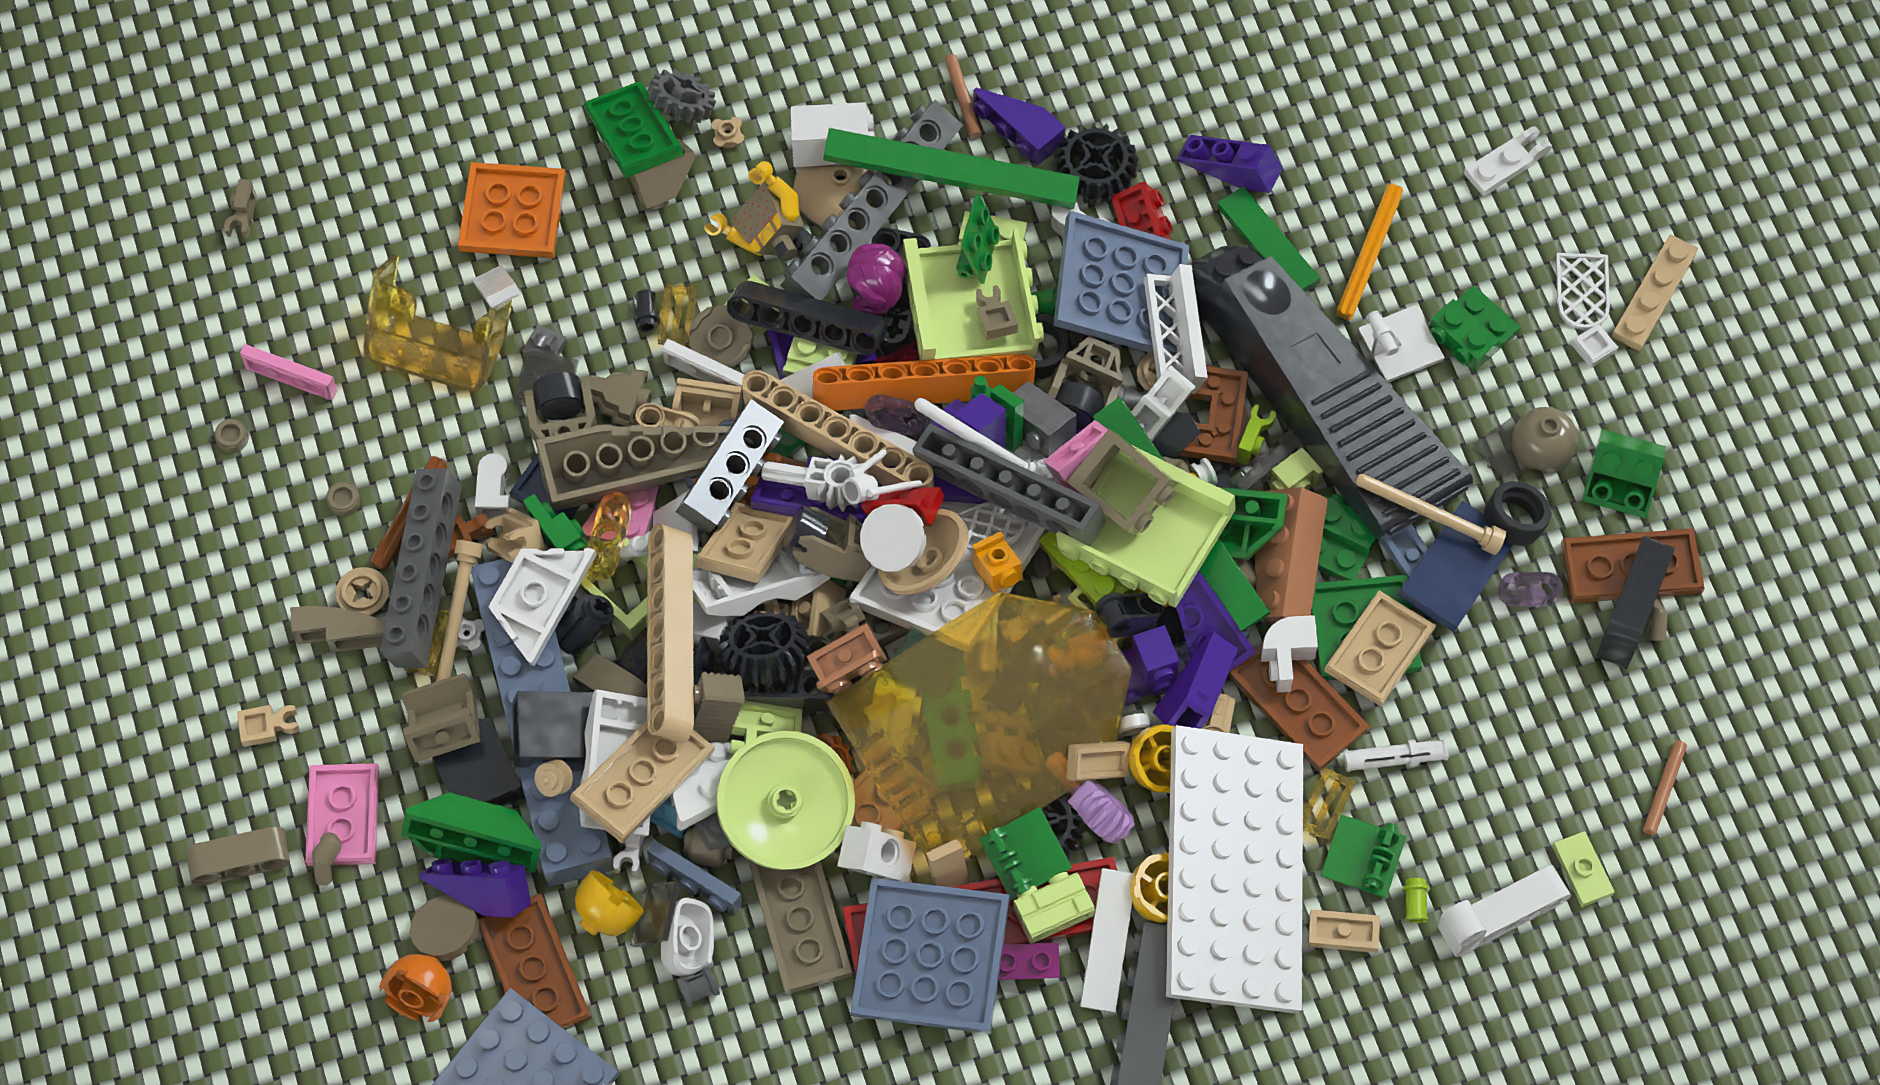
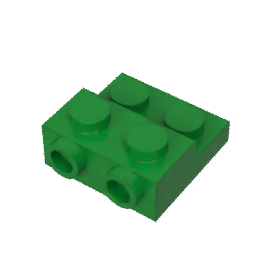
[1428,285,1521,372]
[523,494,590,551]
[1317,494,1377,581]

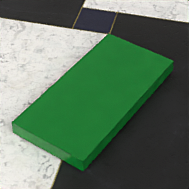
[583,81,684,178]

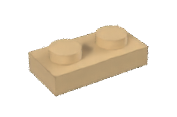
[1308,909,1380,953]

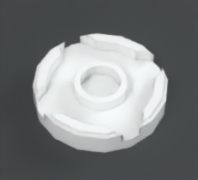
[860,504,926,572]

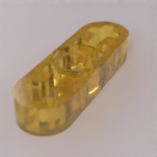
[587,492,633,581]

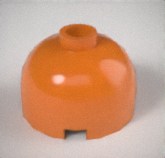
[379,954,452,1022]

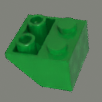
[1582,429,1666,518]

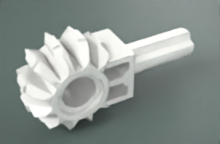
[762,454,868,512]

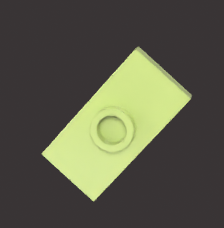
[1552,831,1615,908]

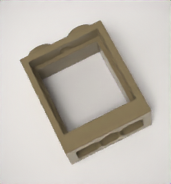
[1067,429,1177,535]

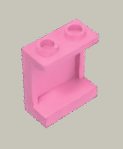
[1043,420,1108,495]

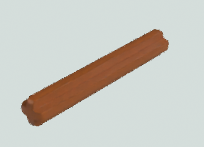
[370,456,447,571]

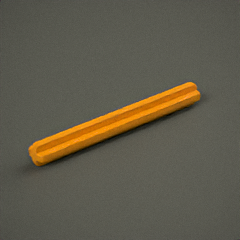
[1336,183,1403,321]

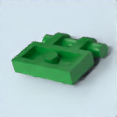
[970,376,1024,452]

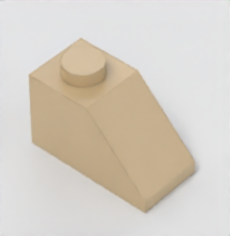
[791,579,846,639]

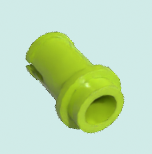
[1402,878,1430,923]

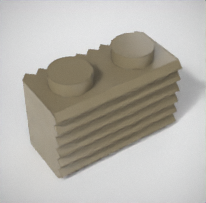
[693,672,745,742]

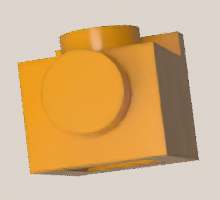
[972,531,1022,593]

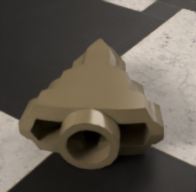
[580,369,652,427]

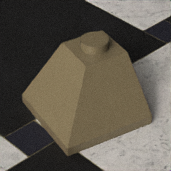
[628,138,695,210]

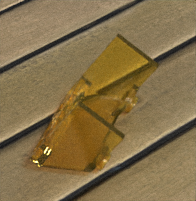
[363,255,512,392]

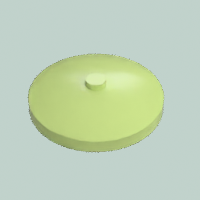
[716,731,855,870]

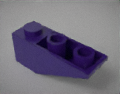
[973,87,1066,166]
[1177,135,1283,193]
[1152,630,1238,729]
[419,858,531,917]

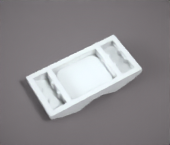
[693,549,831,616]
[579,690,650,837]

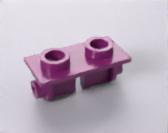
[998,943,1060,980]

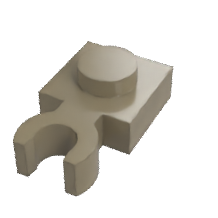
[976,285,1018,340]

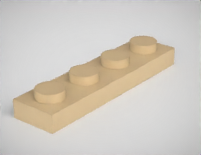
[1611,234,1699,352]

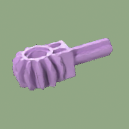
[1045,751,1135,844]

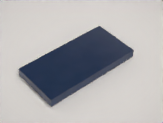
[1398,500,1512,632]

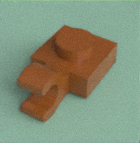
[448,513,495,559]

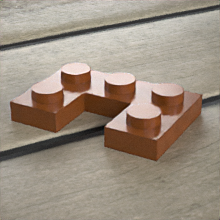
[1178,366,1248,464]

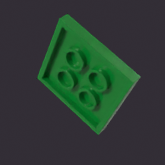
[1311,575,1422,681]

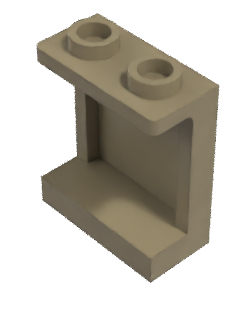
[402,673,481,763]

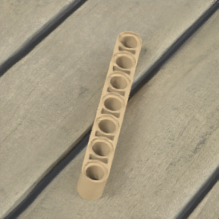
[741,370,934,488]
[647,523,694,743]

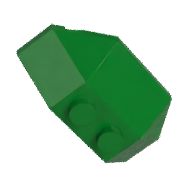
[1219,487,1288,560]
[400,792,542,872]

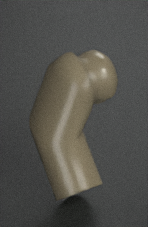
[1649,598,1667,642]
[312,832,342,885]

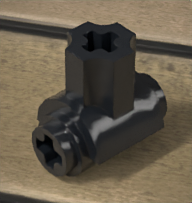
[555,586,614,656]

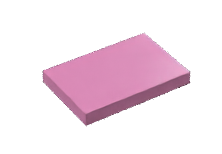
[305,763,379,866]

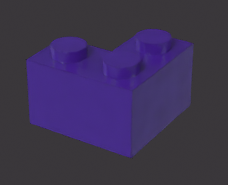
[930,393,1006,449]
[1099,625,1179,706]

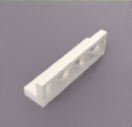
[1144,264,1208,394]

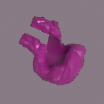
[846,243,906,316]

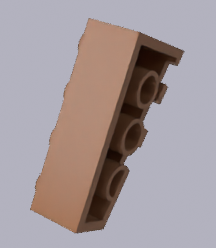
[1255,487,1328,624]

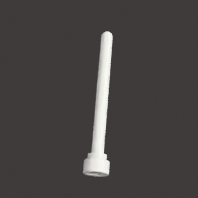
[914,398,1048,478]

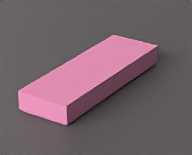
[240,344,338,400]

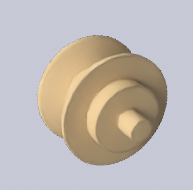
[534,760,573,797]

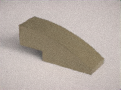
[290,606,385,653]

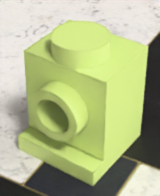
[1269,448,1323,490]

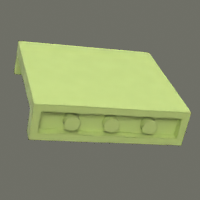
[901,228,1044,360]
[1056,445,1236,608]

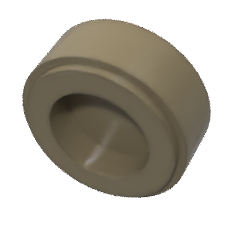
[214,419,249,453]
[326,482,361,516]

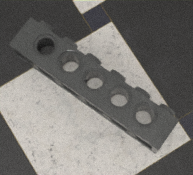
[912,424,1106,546]
[380,469,462,668]

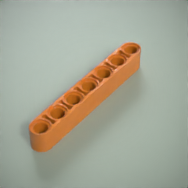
[812,354,1036,411]

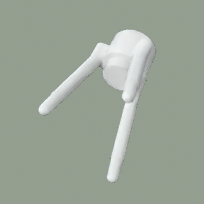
[842,450,922,505]

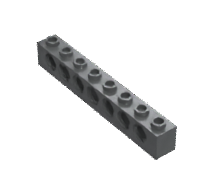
[780,100,963,300]

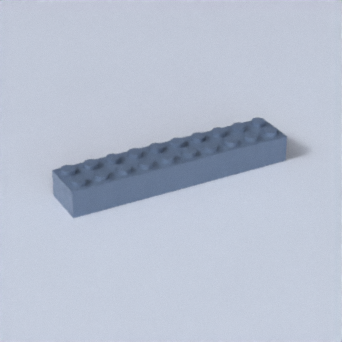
[471,559,614,887]

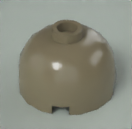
[1511,407,1578,474]

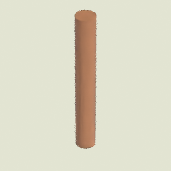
[945,54,982,139]
[1643,740,1687,836]

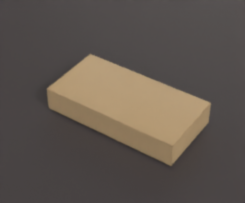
[1066,741,1130,781]
[926,839,970,887]

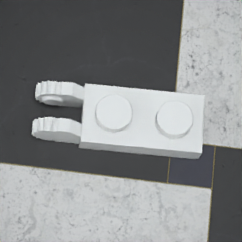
[1464,126,1552,196]

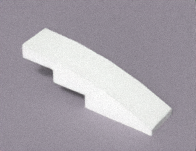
[1131,366,1196,441]

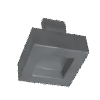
[522,324,567,368]

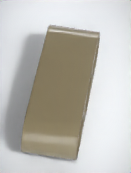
[572,652,647,698]
[186,827,290,886]

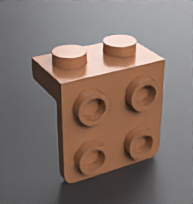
[806,623,887,695]

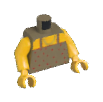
[704,161,804,261]

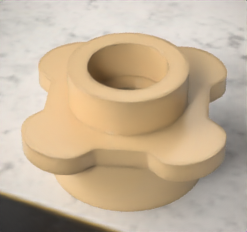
[711,117,744,148]

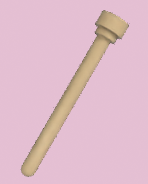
[1356,474,1506,555]
[436,540,483,682]

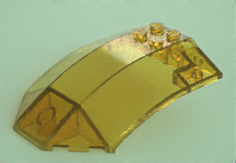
[826,591,1132,858]

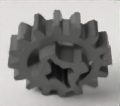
[647,69,716,124]

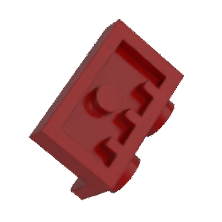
[1112,181,1173,240]
[861,487,945,527]

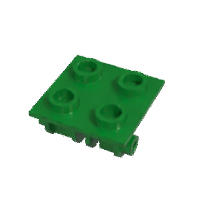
[956,193,1000,284]
[979,807,1072,901]
[1321,814,1407,898]

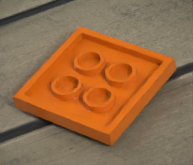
[458,162,566,258]

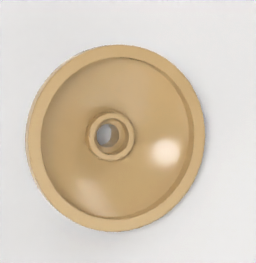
[794,165,888,230]
[878,509,968,595]

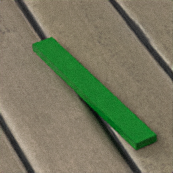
[823,128,1079,209]
[1093,397,1271,632]

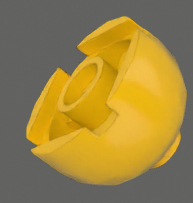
[1128,724,1174,793]
[1130,852,1169,924]
[574,870,644,936]

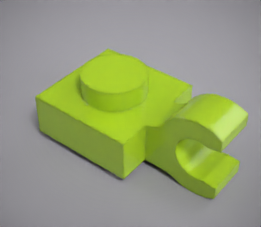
[1236,405,1276,465]

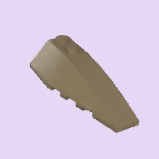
[536,425,731,511]

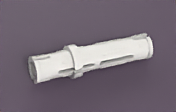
[1343,738,1449,772]

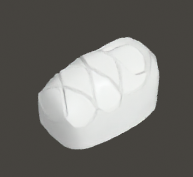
[661,898,714,977]

